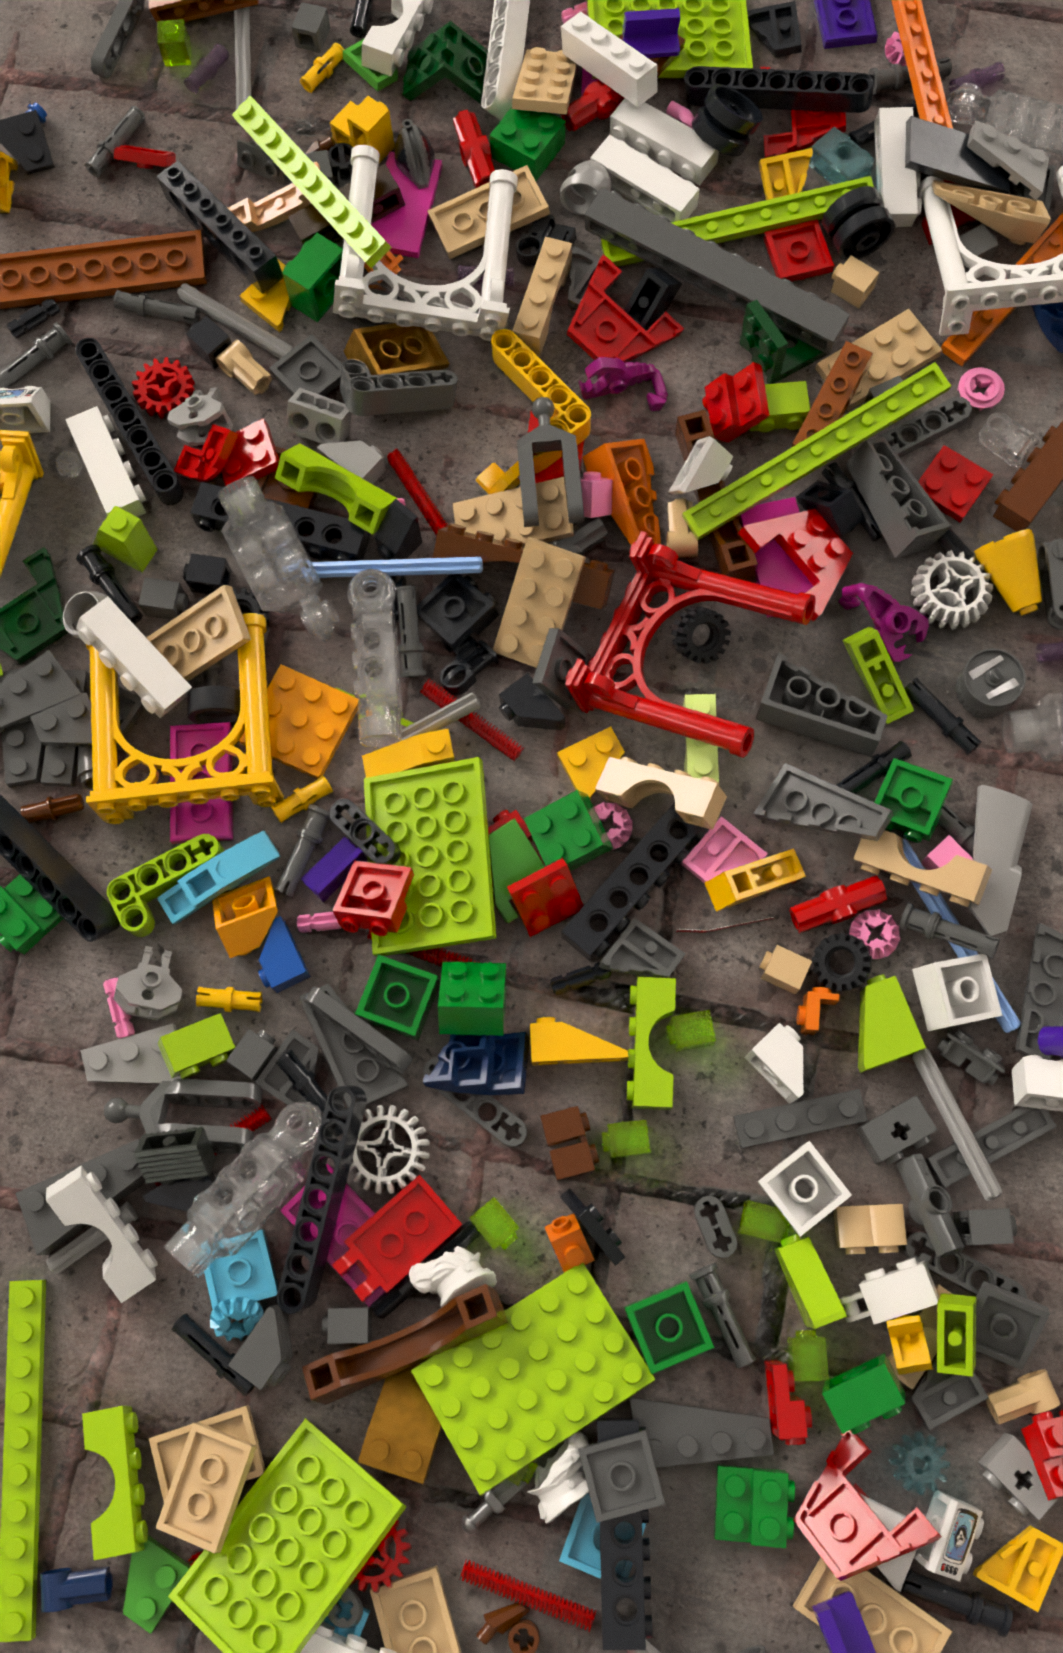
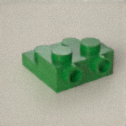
[874,758,953,843]
[0,875,64,955]
[714,1464,795,1548]

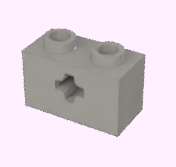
[978,1432,1058,1520]

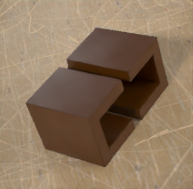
[540,1106,599,1182]

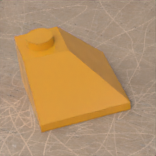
[212,876,278,958]

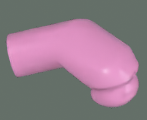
[666,101,694,129]

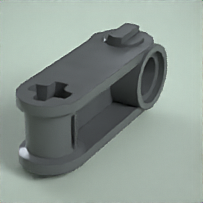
[1038,538,1063,630]

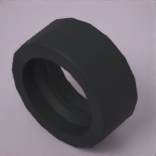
[187,686,240,725]

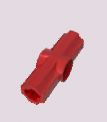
[560,81,624,131]
[453,109,495,189]
[789,875,887,934]

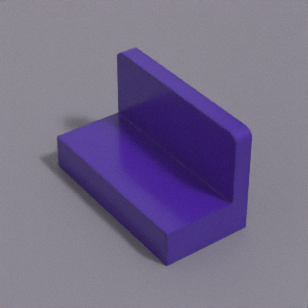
[622,8,680,58]
[301,837,367,902]
[812,1591,876,1653]

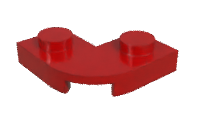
[174,424,238,482]

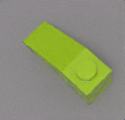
[842,627,914,724]

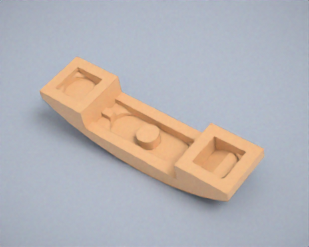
[228,162,320,232]

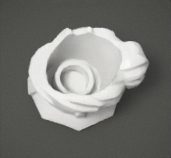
[409,1246,497,1308]
[527,1431,590,1524]

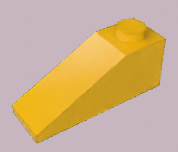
[362,729,455,778]
[704,848,806,912]
[530,1017,628,1066]

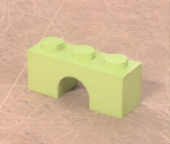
[682,694,719,783]

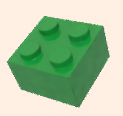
[489,107,565,181]
[282,233,343,323]
[524,790,614,872]
[355,954,441,1041]
[438,962,507,1036]
[624,1281,714,1374]
[822,1353,905,1434]

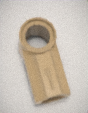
[215,339,272,395]
[667,498,698,558]
[986,1369,1060,1424]

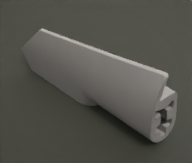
[969,785,1033,936]

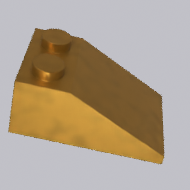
[343,323,450,375]
[358,1363,442,1484]

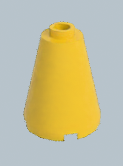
[974,529,1042,616]

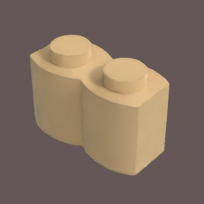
[833,1204,907,1254]

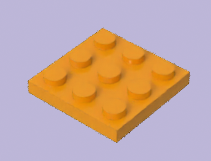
[239,664,361,779]

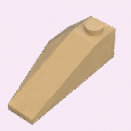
[932,180,1051,245]

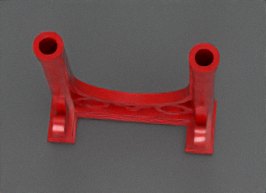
[565,531,816,758]

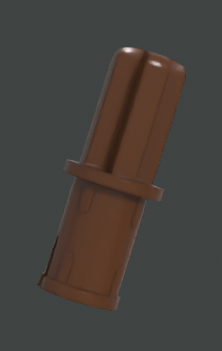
[20,794,84,824]

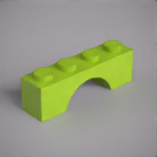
[275,443,398,534]
[626,977,676,1110]
[82,1406,148,1561]

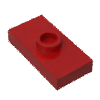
[114,145,176,169]

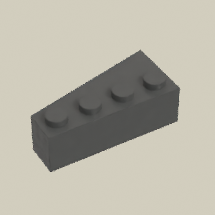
[845,436,951,558]
[756,652,887,757]
[16,1139,145,1255]

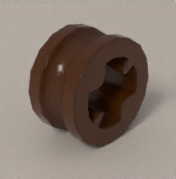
[508,1619,540,1653]

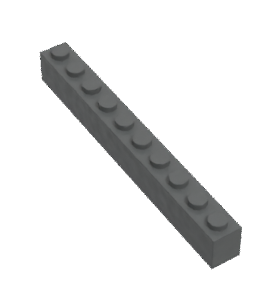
[585,187,850,355]

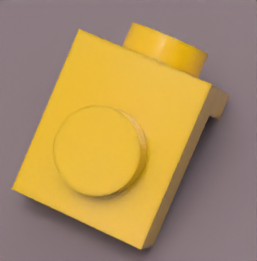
[476,461,520,494]
[886,1315,933,1375]

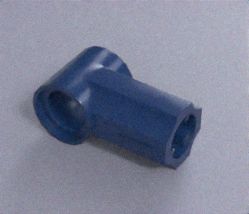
[40,1566,113,1612]

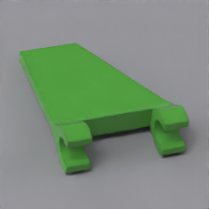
[489,818,545,923]

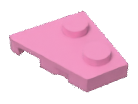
[681,816,768,883]

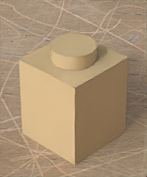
[831,255,879,308]
[759,945,812,994]

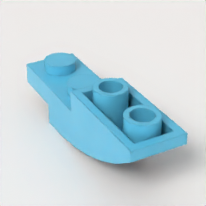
[157,831,281,924]

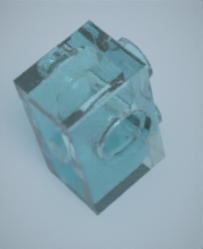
[809,127,875,185]

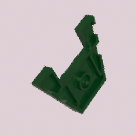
[0,547,69,664]

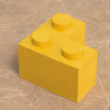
[330,96,395,163]

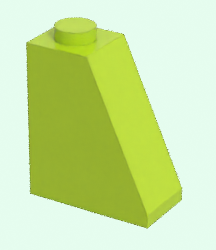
[93,506,158,573]
[858,974,926,1073]
[774,1233,847,1329]

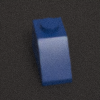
[258,916,311,993]

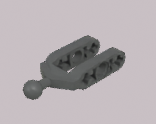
[517,397,584,527]
[104,1079,263,1154]

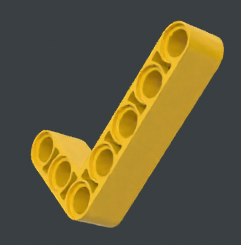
[491,329,591,473]

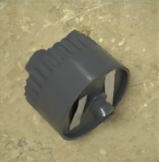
[955,648,1026,719]

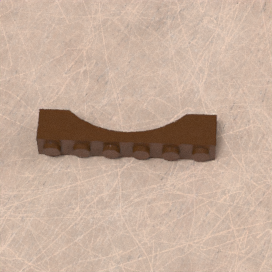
[675,410,758,581]
[433,523,615,609]
[302,1284,508,1405]

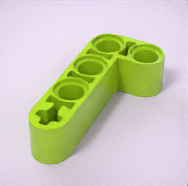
[107,834,224,937]

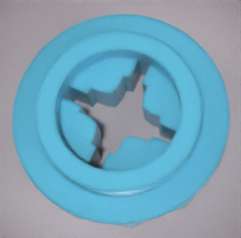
[210,1297,264,1342]

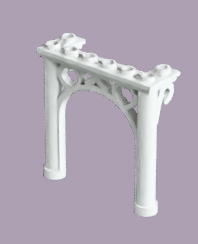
[333,145,518,341]
[917,166,1063,336]

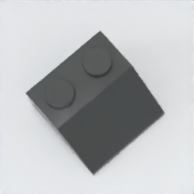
[228,1305,293,1390]

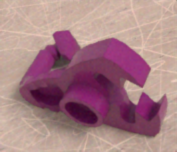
[578,357,668,412]
[838,583,929,663]

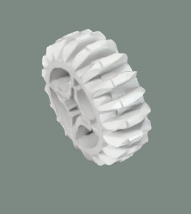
[911,550,993,630]
[349,1105,430,1194]

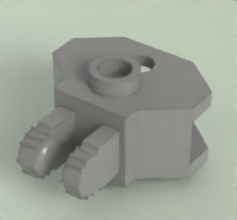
[167,387,233,447]
[113,946,182,1021]

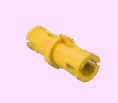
[300,42,344,93]
[271,775,333,823]
[196,986,263,1012]

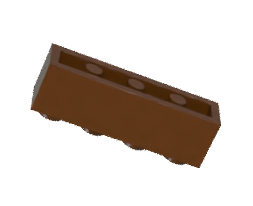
[993,420,1063,532]

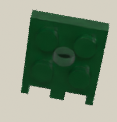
[402,21,488,104]
[739,299,827,384]

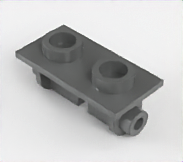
[237,140,286,185]
[936,1028,1005,1085]

